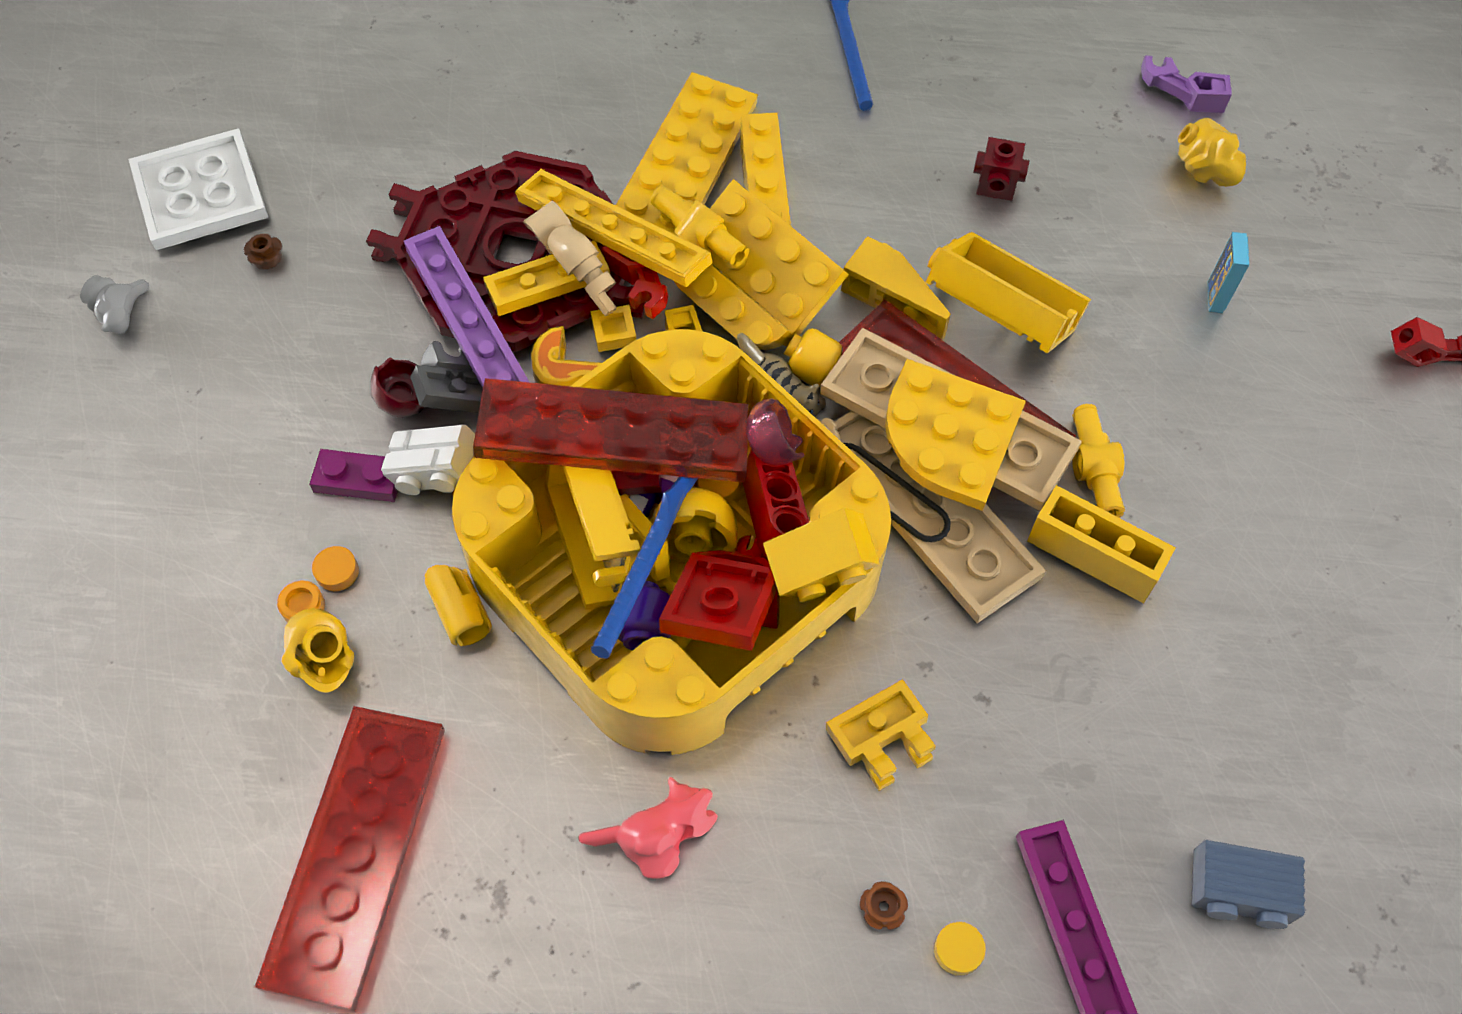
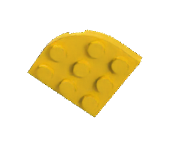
[885,359,1026,511]

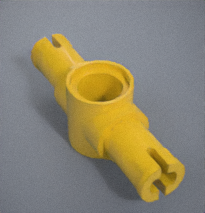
[651,186,749,267]
[1072,404,1125,518]

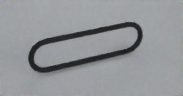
[843,443,951,543]

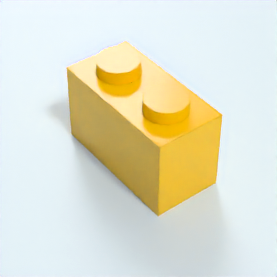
[763,508,880,602]

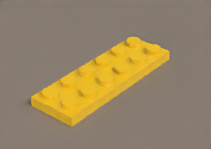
[616,72,758,236]

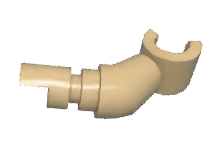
[523,201,617,316]

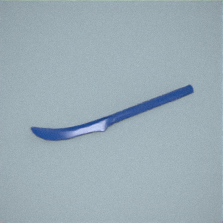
[830,0,873,111]
[591,440,733,659]

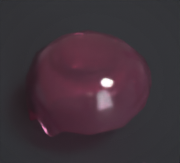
[746,398,805,465]

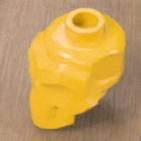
[1178,118,1246,187]
[281,608,355,693]

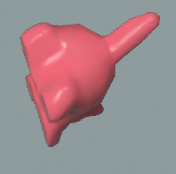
[579,777,718,879]

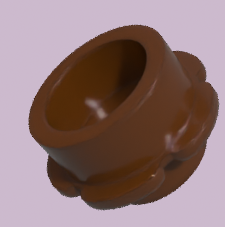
[244,234,282,270]

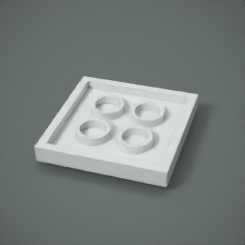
[128,128,268,250]

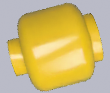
[783,328,842,387]

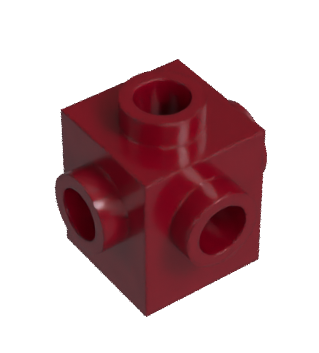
[973,137,1030,201]

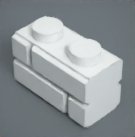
[381,424,485,495]

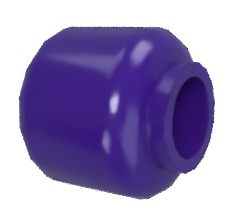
[618,581,671,651]

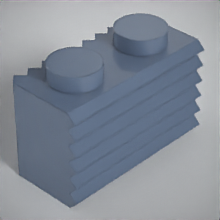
[1192,839,1306,929]

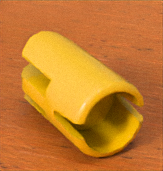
[425,565,492,646]

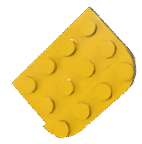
[674,179,849,350]

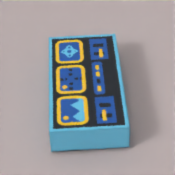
[1208,232,1249,313]

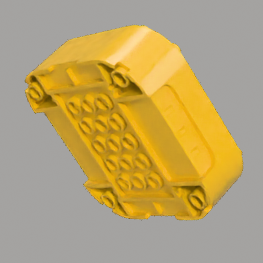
[452,329,891,755]

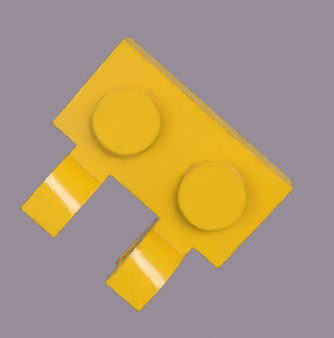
[825,679,936,791]

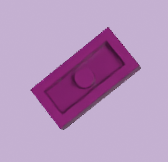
[309,449,398,502]

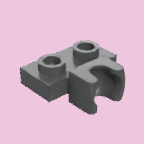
[410,341,496,415]

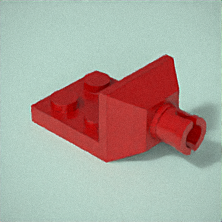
[659,535,780,651]

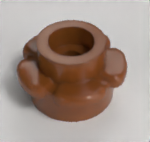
[860,881,908,930]

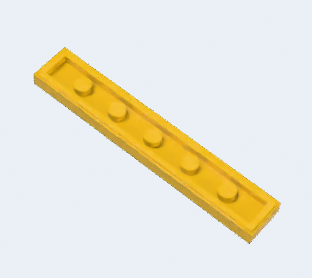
[515,169,713,287]

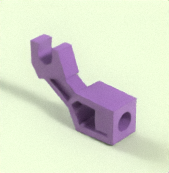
[1141,55,1232,113]

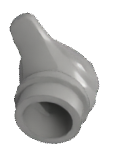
[80,275,149,334]

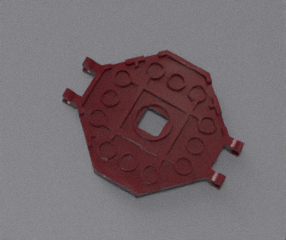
[366,151,646,352]

